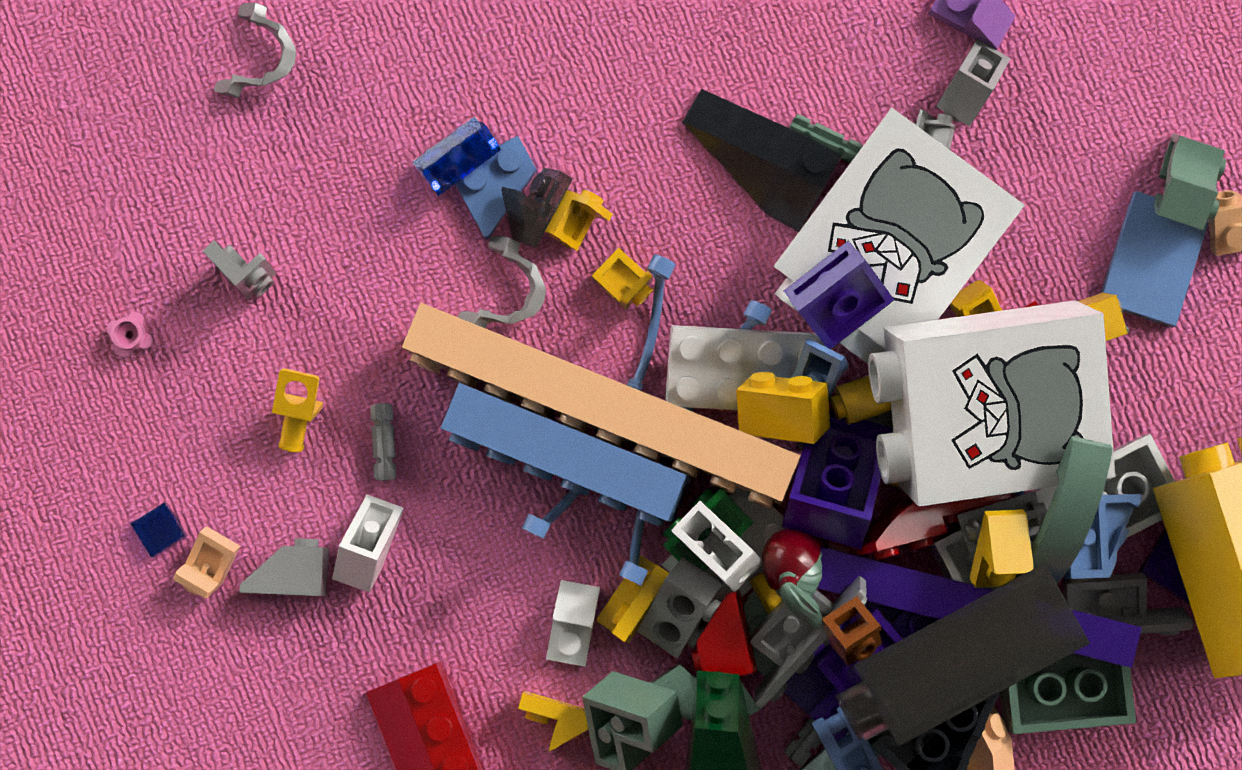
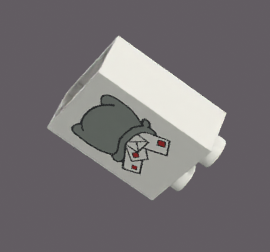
[774,108,1025,364]
[868,300,1115,506]

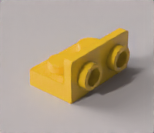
[597,556,669,643]

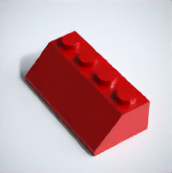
[366,661,484,770]

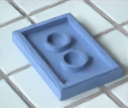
[1101,191,1208,328]

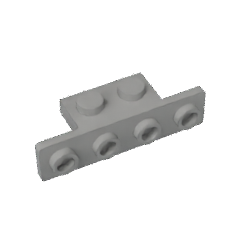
[1063,573,1193,636]
[749,576,867,709]

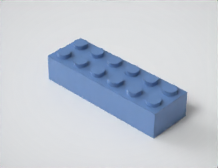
[441,383,691,527]

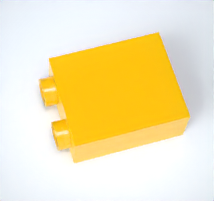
[1153,437,1242,679]

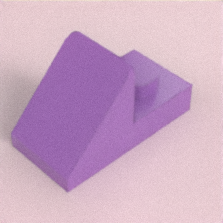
[928,0,1016,50]

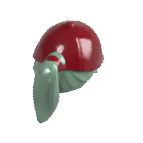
[761,529,823,629]

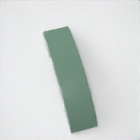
[1015,436,1113,588]

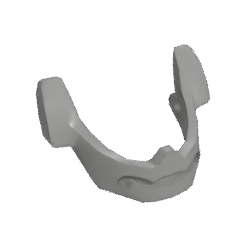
[214,2,296,98]
[458,236,546,328]

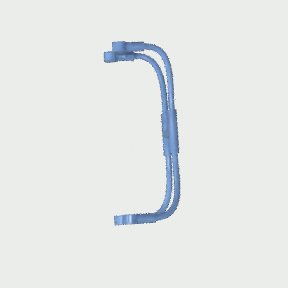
[522,254,772,586]

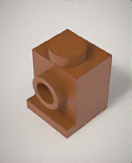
[822,596,882,666]

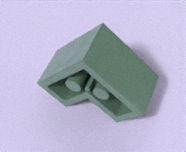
[582,671,683,770]

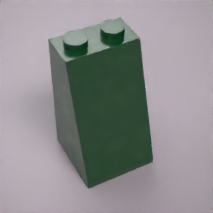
[685,670,762,770]

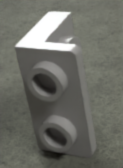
[203,240,276,300]

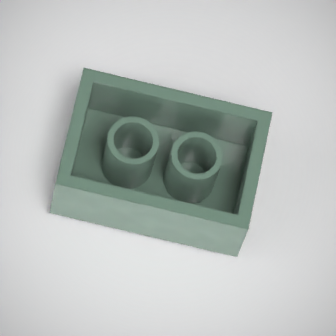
[1000,646,1136,734]

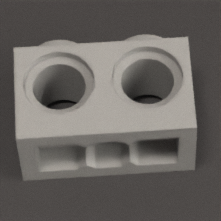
[637,557,723,659]

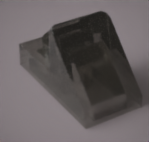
[501,168,573,248]

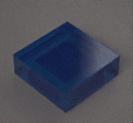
[131,502,188,557]

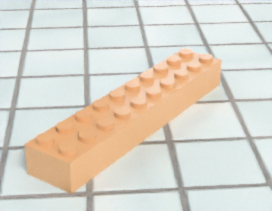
[402,302,801,509]

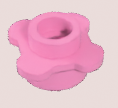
[107,312,152,358]

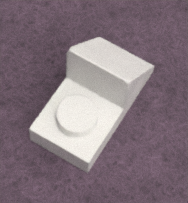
[546,580,600,667]

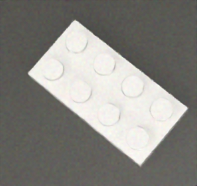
[665,325,826,410]

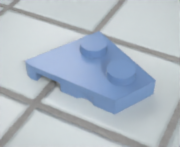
[449,136,537,240]
[1064,494,1141,579]

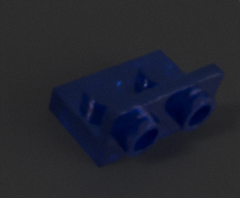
[412,116,502,196]

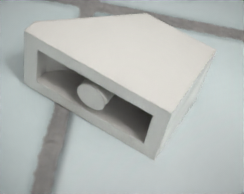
[332,495,404,593]

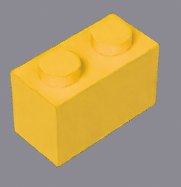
[736,372,830,444]

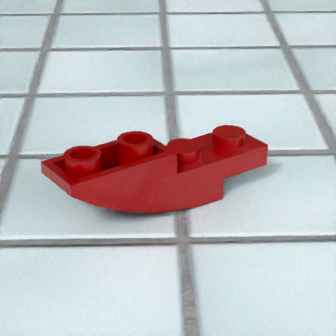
[856,493,1010,560]

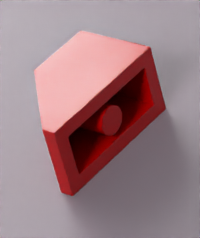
[692,590,758,676]

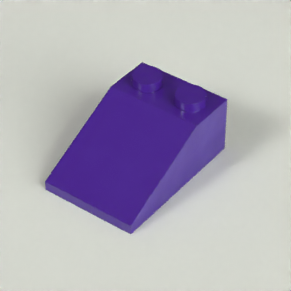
[781,410,893,549]

